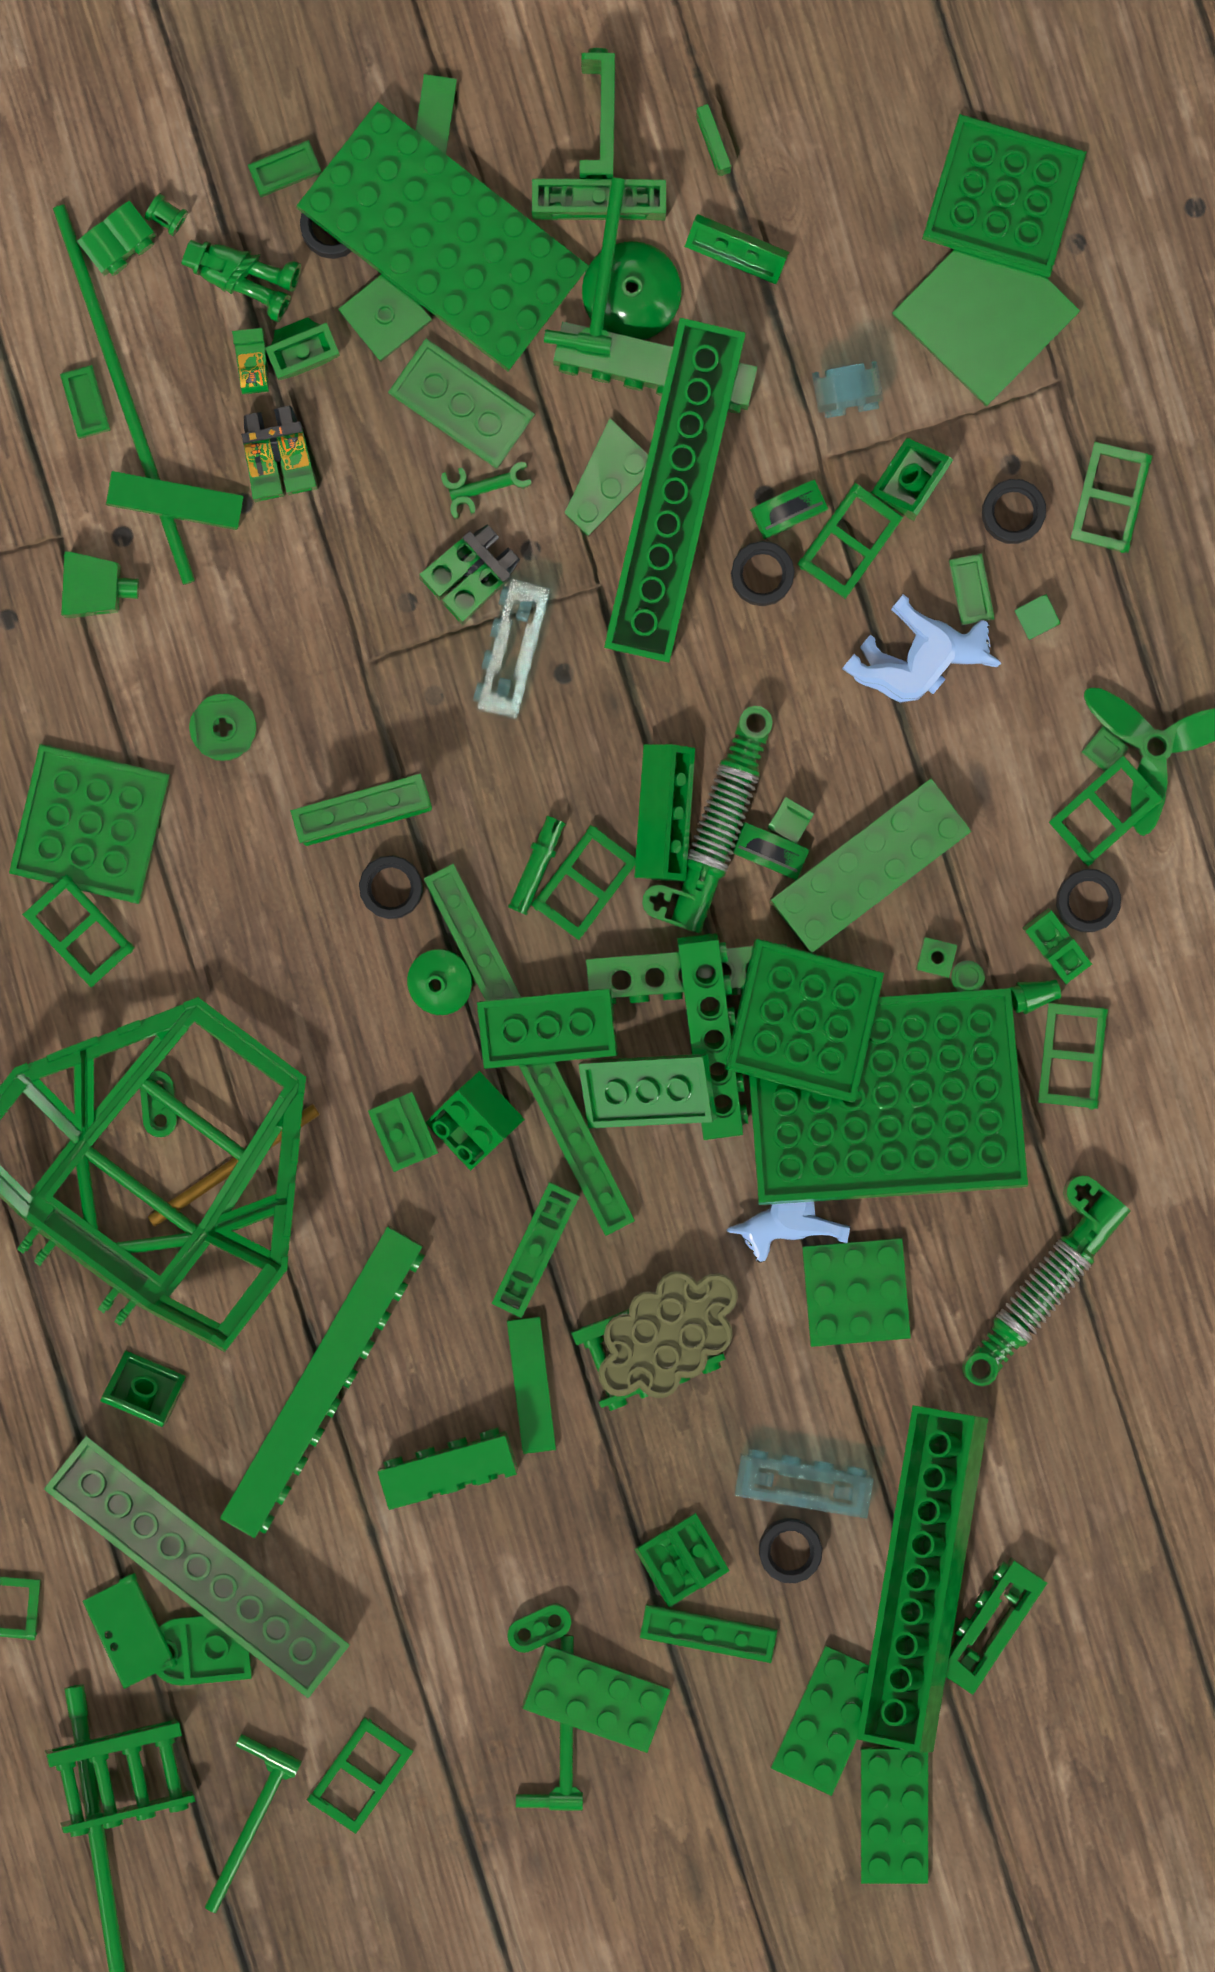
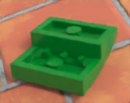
[634,1513,730,1607]

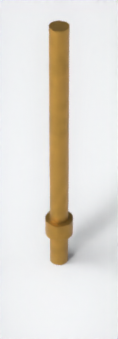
[148,1104,320,1227]

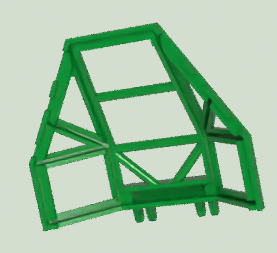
[0,997,306,1352]

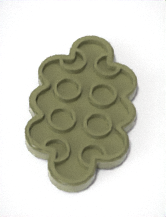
[598,1271,738,1398]

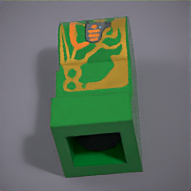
[232,328,269,395]

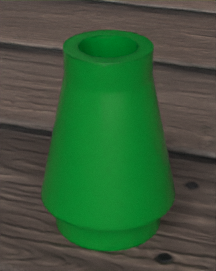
[1010,979,1061,1014]

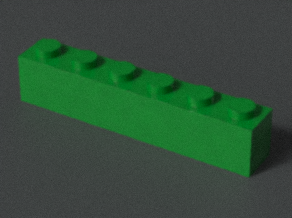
[553,321,757,413]

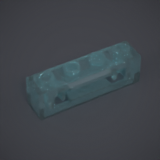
[473,579,551,721]
[734,1449,874,1519]

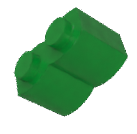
[77,200,156,276]

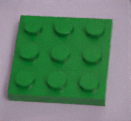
[802,1238,911,1347]

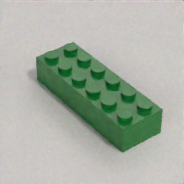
[770,779,972,953]

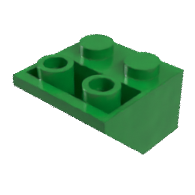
[426,1071,525,1171]

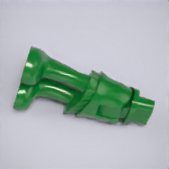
[181,240,302,322]

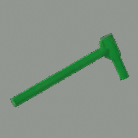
[544,177,625,355]
[516,1635,583,1811]
[205,1734,302,1913]

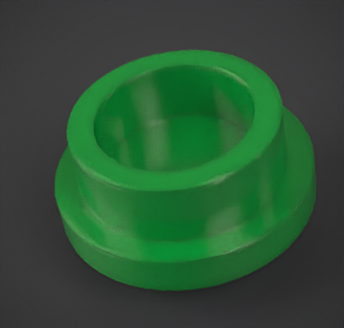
[951,961,985,992]

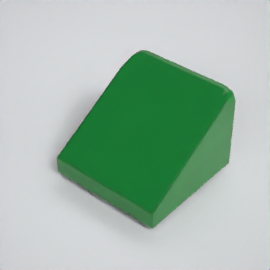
[1014,594,1061,640]

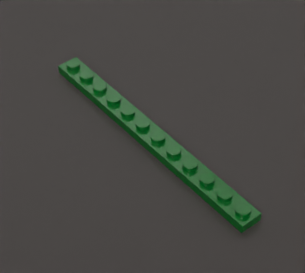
[424,864,635,1236]

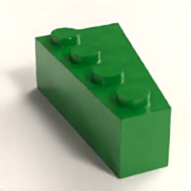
[377,1427,518,1510]

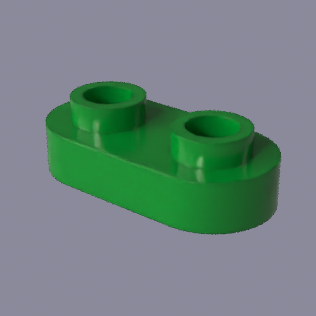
[140,1071,178,1137]
[507,1603,571,1653]

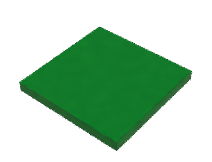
[922,114,1087,277]
[892,249,1080,407]
[9,744,170,904]
[725,939,884,1103]

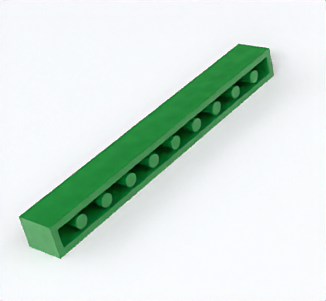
[220,1226,425,1538]

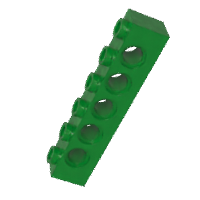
[677,933,749,1140]
[586,944,787,1005]

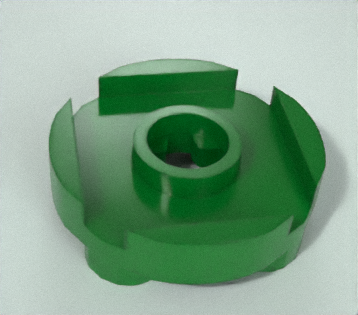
[189,694,257,761]

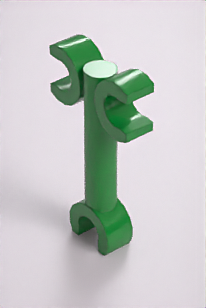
[441,462,532,519]

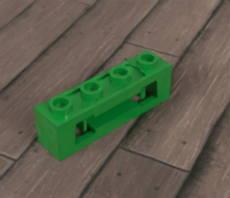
[532,179,666,221]
[491,1182,580,1318]
[946,1557,1048,1695]

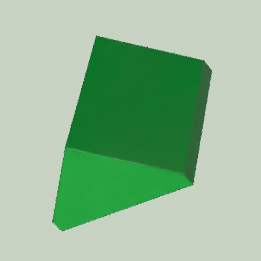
[871,438,953,522]
[100,1350,186,1427]

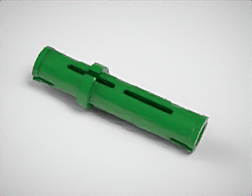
[508,815,566,915]

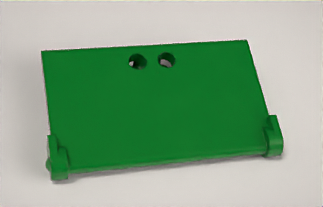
[82,1573,178,1689]

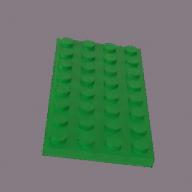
[296,101,589,372]

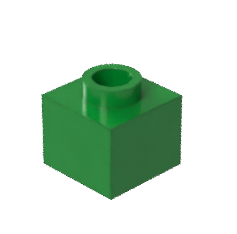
[915,937,958,978]

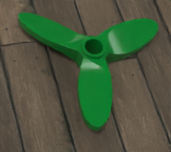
[1084,688,1215,836]

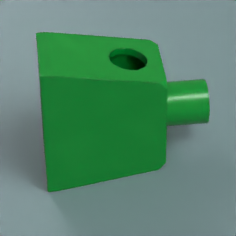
[61,551,139,618]

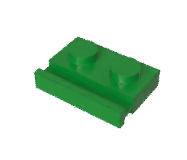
[368,1092,439,1172]

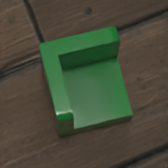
[768,797,814,844]

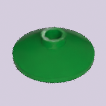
[407,949,473,1015]

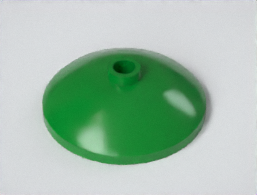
[582,241,682,340]

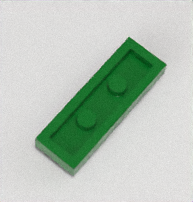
[684,214,789,285]

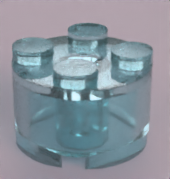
[811,361,884,418]

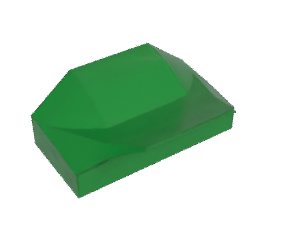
[265,317,340,380]

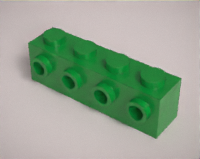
[634,744,695,881]

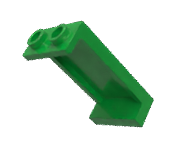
[580,48,615,179]

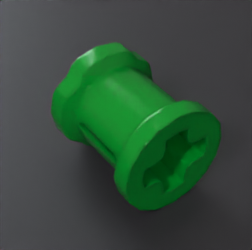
[144,193,188,236]

